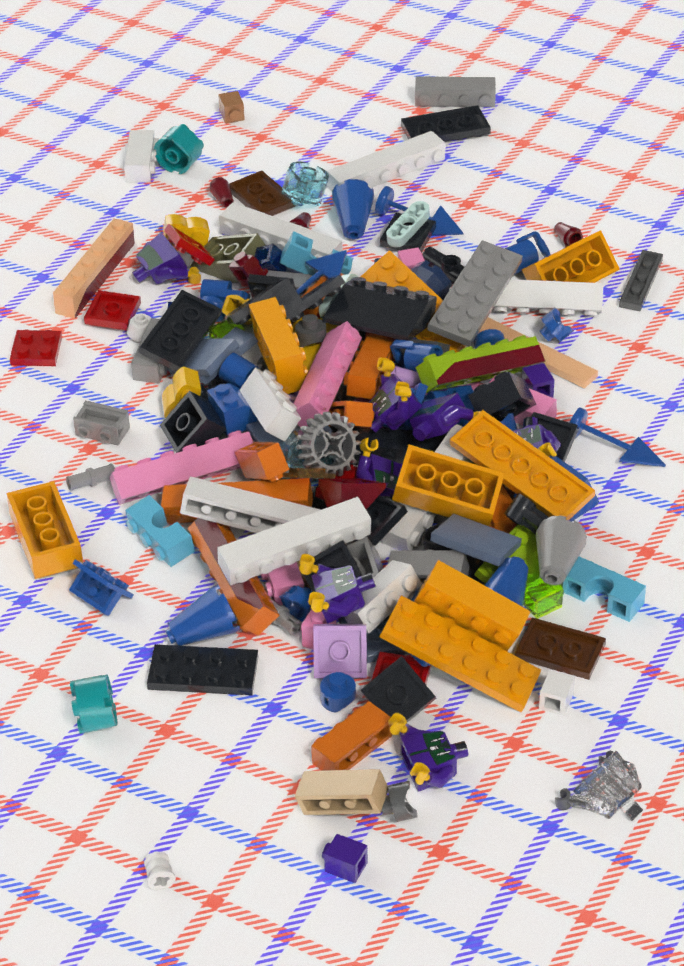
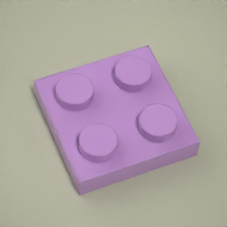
[313,624,367,678]

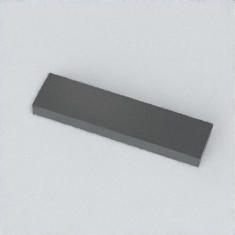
[619,250,664,312]

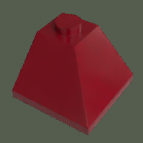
[318,478,386,509]

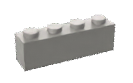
[415,76,496,107]

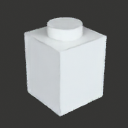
[539,669,575,716]

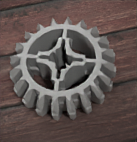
[296,412,361,478]

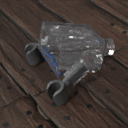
[555,750,644,821]

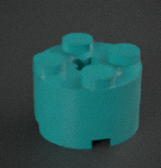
[154,124,204,174]
[70,674,118,734]

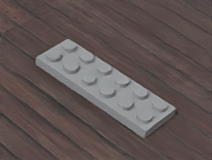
[427,240,523,347]

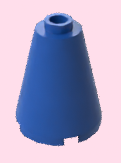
[332,179,374,240]
[484,556,528,607]
[165,584,240,646]

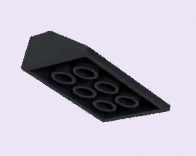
[323,277,437,341]

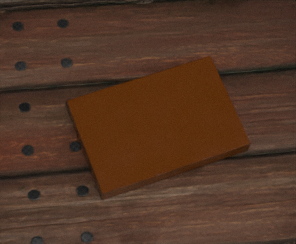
[229,170,297,216]
[515,617,606,680]

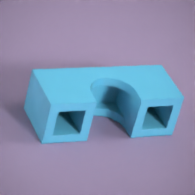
[280,231,353,280]
[125,495,195,567]
[562,556,646,622]

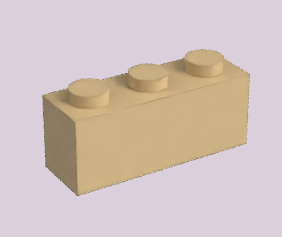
[295,769,388,815]

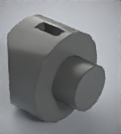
[295,314,327,347]
[382,781,418,822]

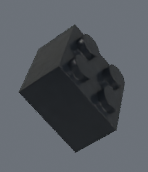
[468,372,536,422]
[160,391,226,453]

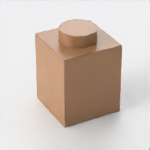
[218,91,245,124]

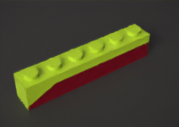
[416,335,546,393]

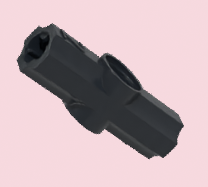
[422,246,465,284]

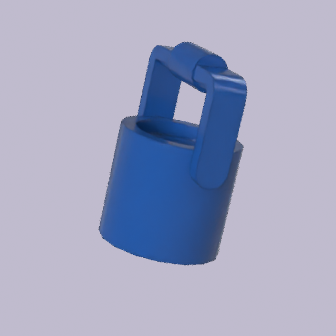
[504,231,551,275]
[200,279,251,302]
[390,340,443,372]
[219,353,259,389]

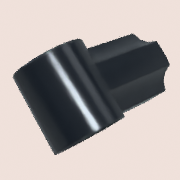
[503,493,549,535]

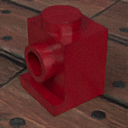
[228,252,268,287]

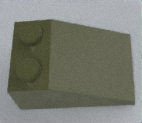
[190,233,271,283]

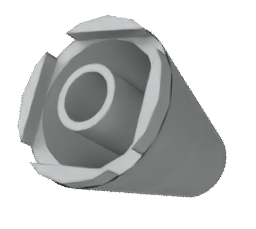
[536,516,587,585]

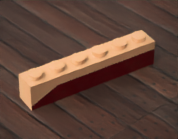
[53,218,135,319]

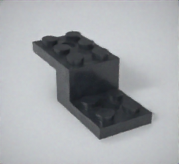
[225,275,345,325]

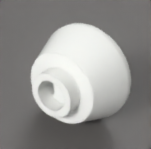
[127,313,151,343]

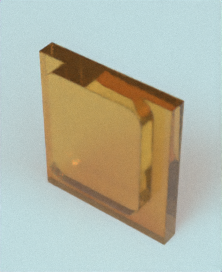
[283,468,336,478]

